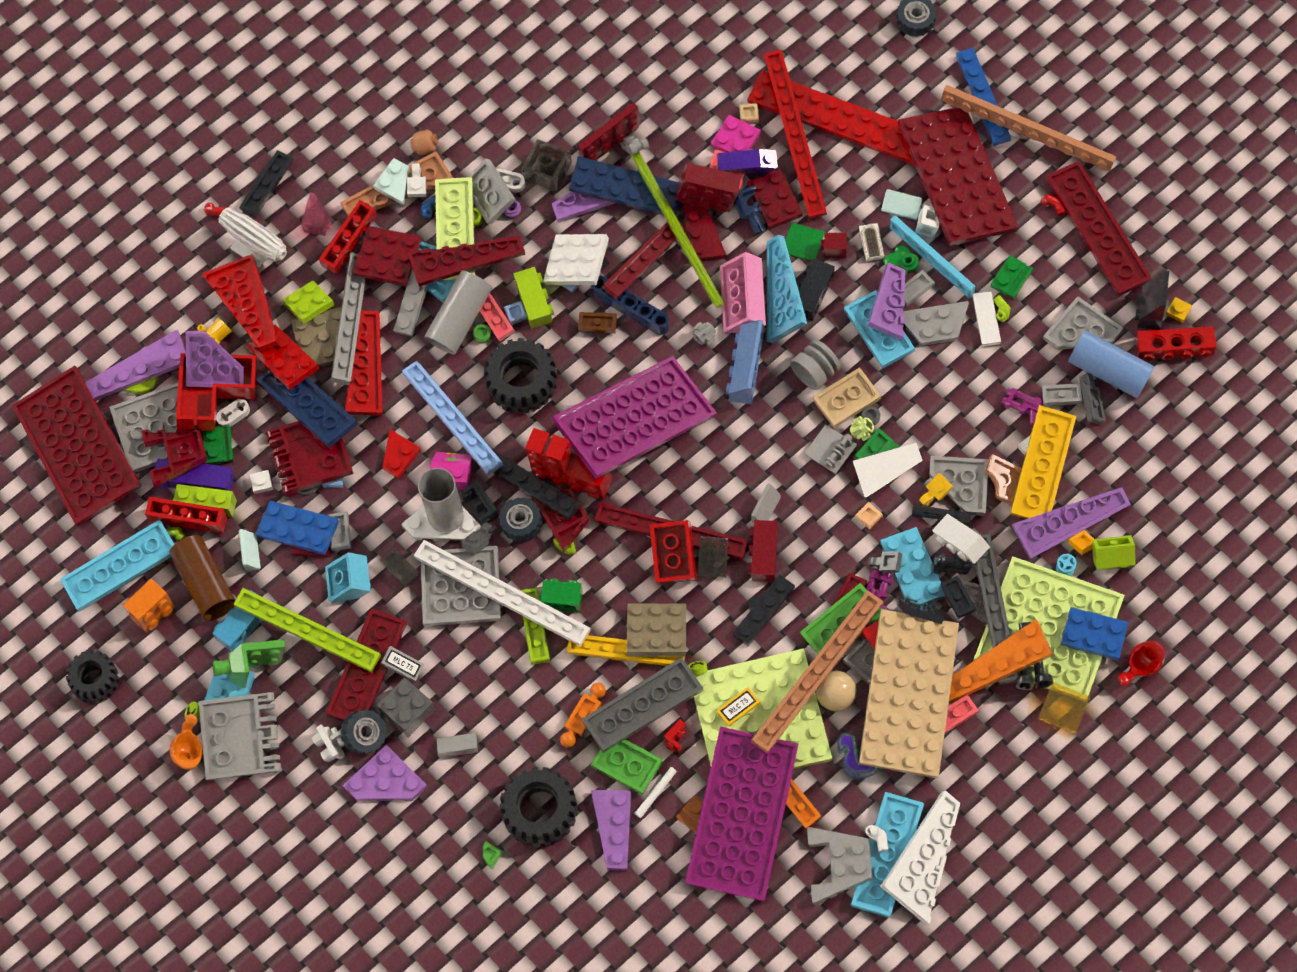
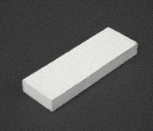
[972,291,1001,347]

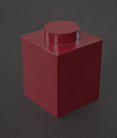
[820,233,847,258]

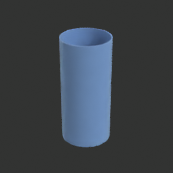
[1068,330,1155,398]

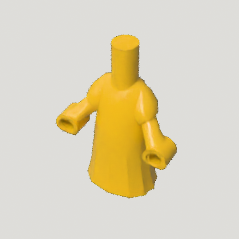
[197,317,232,344]

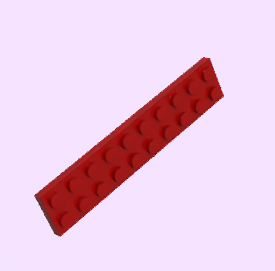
[747,70,915,165]

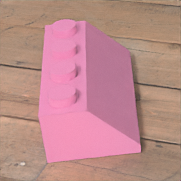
[720,252,766,333]

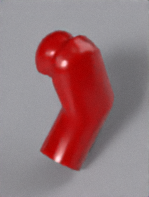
[1040,194,1066,216]
[204,202,230,216]

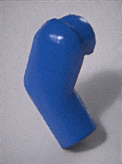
[421,195,436,218]

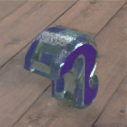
[837,733,878,779]

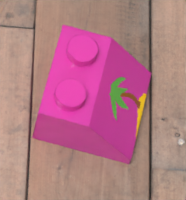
[430,452,474,491]

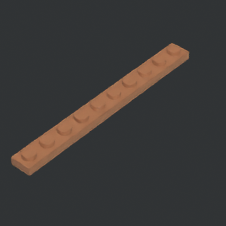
[941,85,1116,172]
[751,590,884,754]

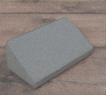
[751,483,781,523]
[437,733,478,758]

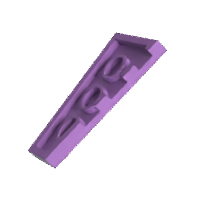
[591,790,631,871]

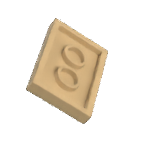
[813,368,881,428]

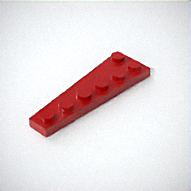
[345,310,382,416]

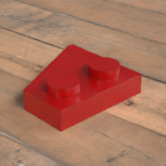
[383,430,421,479]

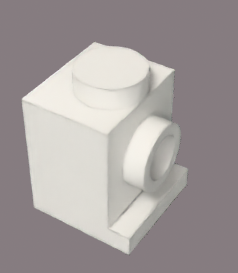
[915,205,940,238]

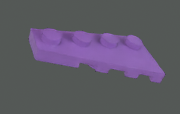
[552,192,615,222]
[867,263,905,341]

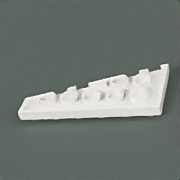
[880,791,960,925]

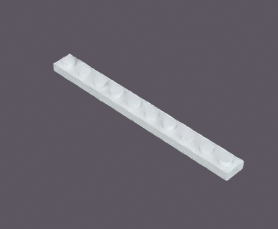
[414,540,591,647]

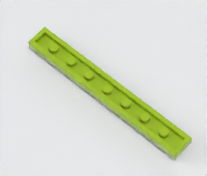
[234,588,381,673]

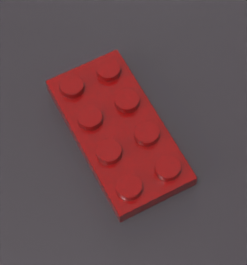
[246,324,319,390]

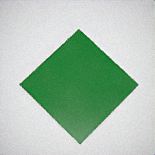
[785,223,825,261]

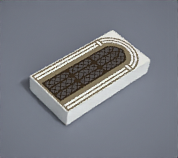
[859,223,884,262]

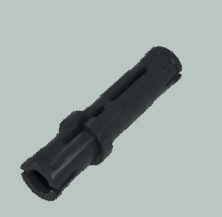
[912,504,971,525]

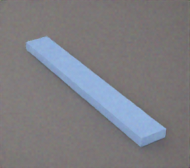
[402,361,503,476]

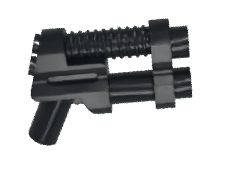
[930,555,973,575]

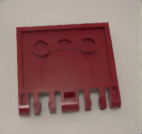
[266,421,354,497]

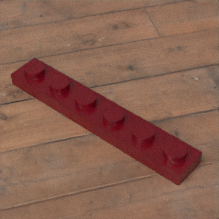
[602,222,686,300]

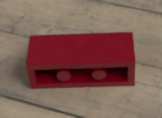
[748,520,778,582]

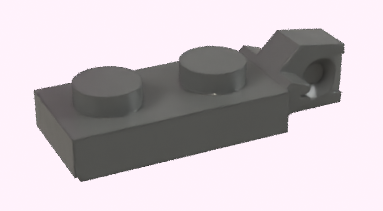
[1079,372,1106,425]

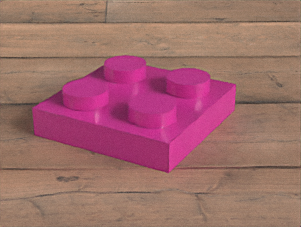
[711,115,761,152]

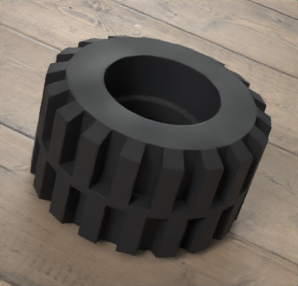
[66,650,119,704]

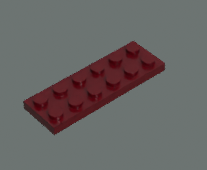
[326,609,407,728]

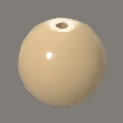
[816,670,857,712]

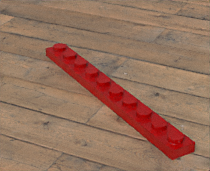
[764,49,827,219]

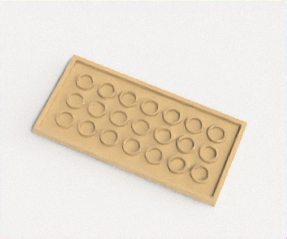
[859,609,959,778]

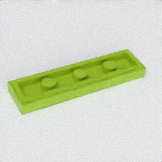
[520,587,550,665]

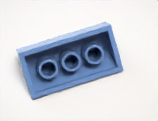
[726,320,764,404]

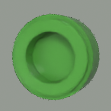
[473,324,492,344]

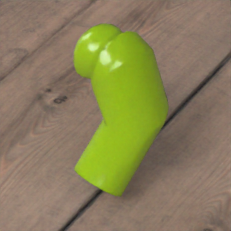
[993,295,1011,322]

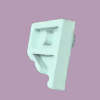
[373,158,410,205]

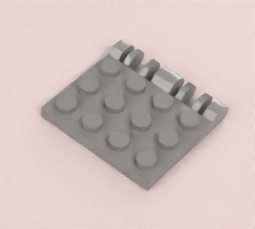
[199,692,281,780]

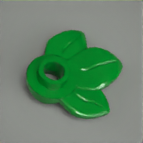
[882,245,919,276]

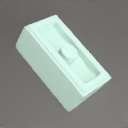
[881,189,922,220]
[239,529,261,572]

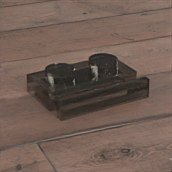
[698,537,728,578]

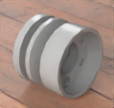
[790,339,841,390]

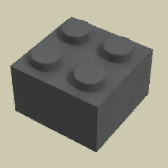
[377,677,436,738]

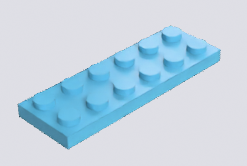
[60,520,174,612]
[851,792,924,918]

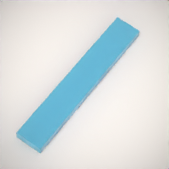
[890,215,975,298]

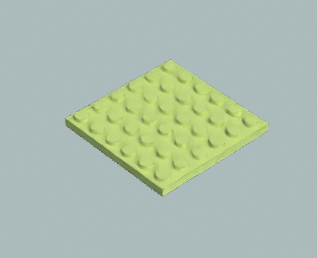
[973,556,1125,702]
[694,649,832,770]

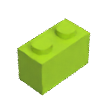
[1092,535,1135,570]

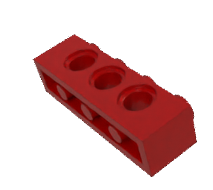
[319,200,377,275]
[1136,326,1216,361]
[145,497,228,534]

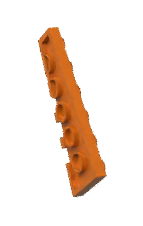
[948,619,1053,704]

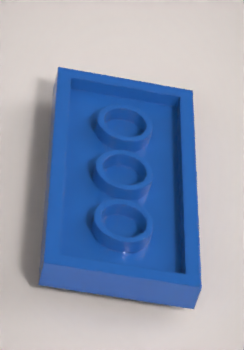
[255,501,340,555]

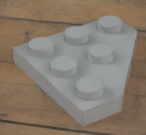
[1043,296,1123,350]
[929,456,989,516]

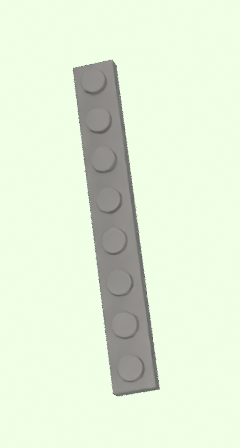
[331,252,366,385]

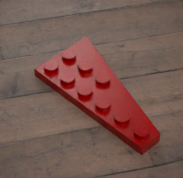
[202,254,279,351]

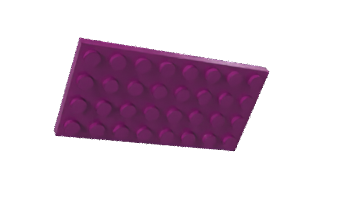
[552,356,717,479]
[685,726,799,902]

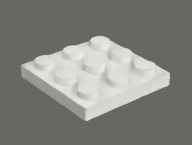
[543,234,609,285]

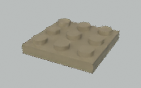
[291,307,342,368]
[627,604,686,657]

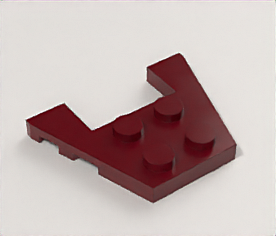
[141,430,207,487]

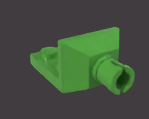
[213,640,285,688]

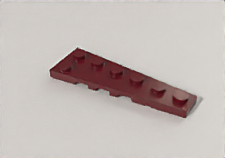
[407,236,525,287]

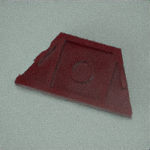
[531,489,589,552]

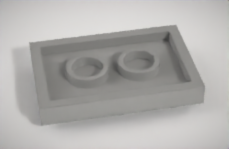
[468,159,515,224]

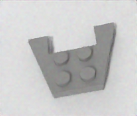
[807,827,873,905]

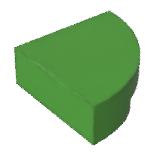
[483,841,503,869]

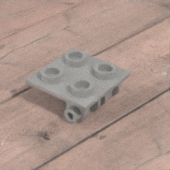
[804,425,857,474]

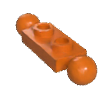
[560,683,606,748]

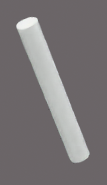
[635,767,677,818]

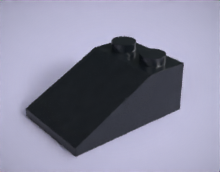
[1135,271,1169,330]

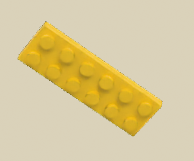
[1010,405,1076,519]

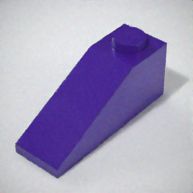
[717,149,778,175]

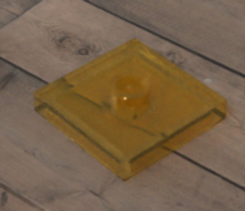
[1038,682,1090,734]

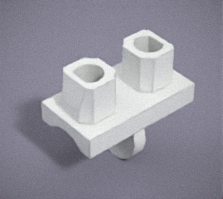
[312,725,346,762]

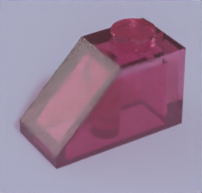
[301,192,331,236]

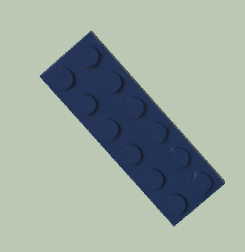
[569,156,680,216]
[256,370,358,448]

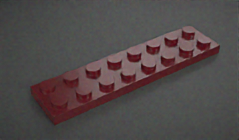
[1046,161,1152,297]

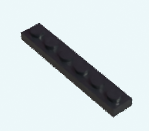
[492,449,581,521]

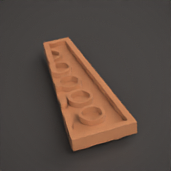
[340,151,453,216]

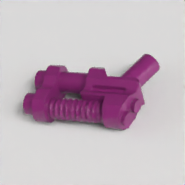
[1001,388,1043,426]
[866,570,893,611]

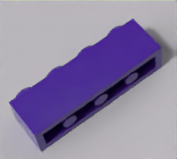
[155,458,235,491]

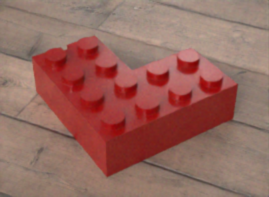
[176,353,257,431]
[525,428,612,499]

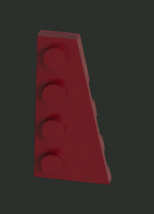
[683,203,727,261]

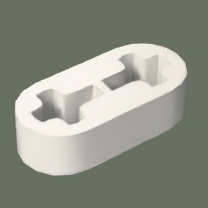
[216,399,250,427]

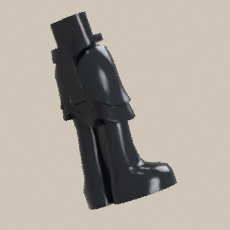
[1015,622,1053,690]

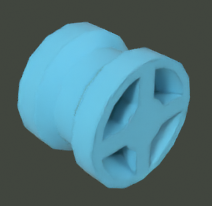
[1056,554,1077,576]

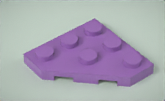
[186,331,244,387]
[343,745,427,801]

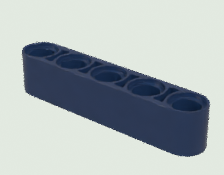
[591,275,669,335]

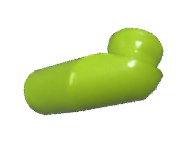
[166,527,184,540]

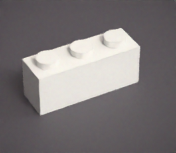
[932,514,990,564]

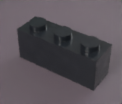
[798,259,835,321]

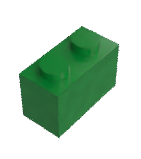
[540,579,583,612]

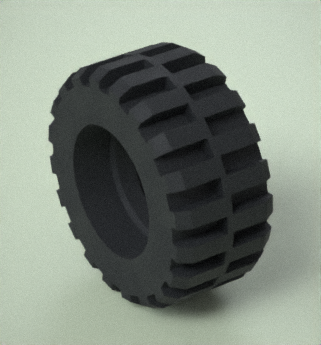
[484,338,557,413]
[499,767,578,848]

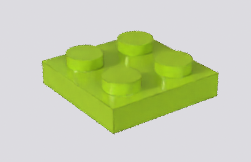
[282,281,334,324]

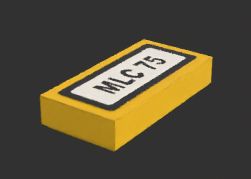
[716,687,760,727]

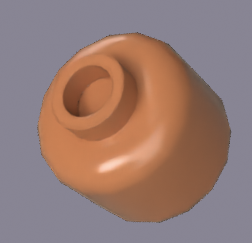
[410,130,439,156]

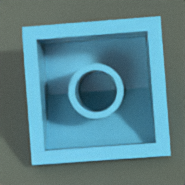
[325,553,371,603]

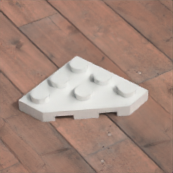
[402,506,481,542]

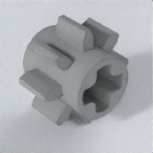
[693,322,716,345]

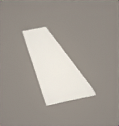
[853,443,922,497]

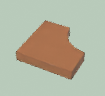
[984,454,1022,506]

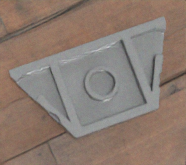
[903,301,969,346]

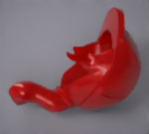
[1118,641,1165,687]

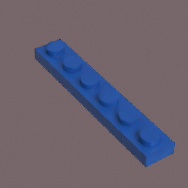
[956,48,1011,146]

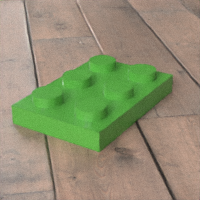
[591,739,663,795]

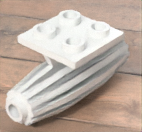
[218,207,287,268]

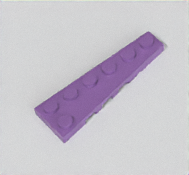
[86,330,186,401]
[1011,487,1131,559]

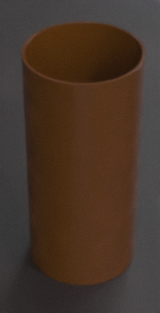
[169,535,236,621]

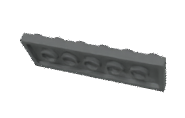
[582,657,703,753]

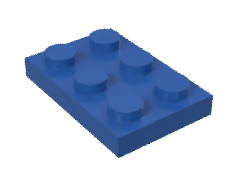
[1061,607,1129,661]

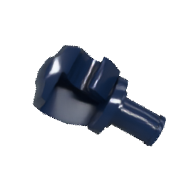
[734,186,765,235]

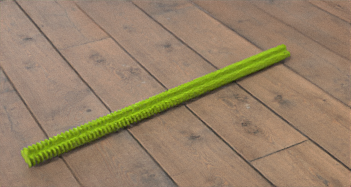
[631,151,724,308]

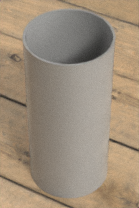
[424,271,492,355]
[418,468,464,533]

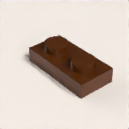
[578,312,617,334]

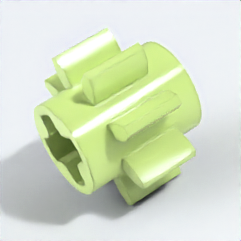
[850,416,874,441]

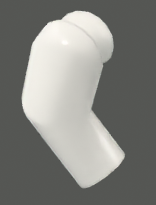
[865,825,888,852]

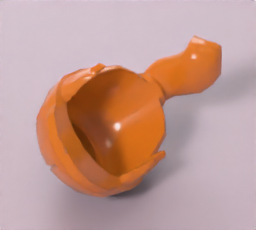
[169,713,203,770]

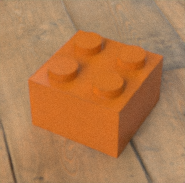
[123,578,175,633]

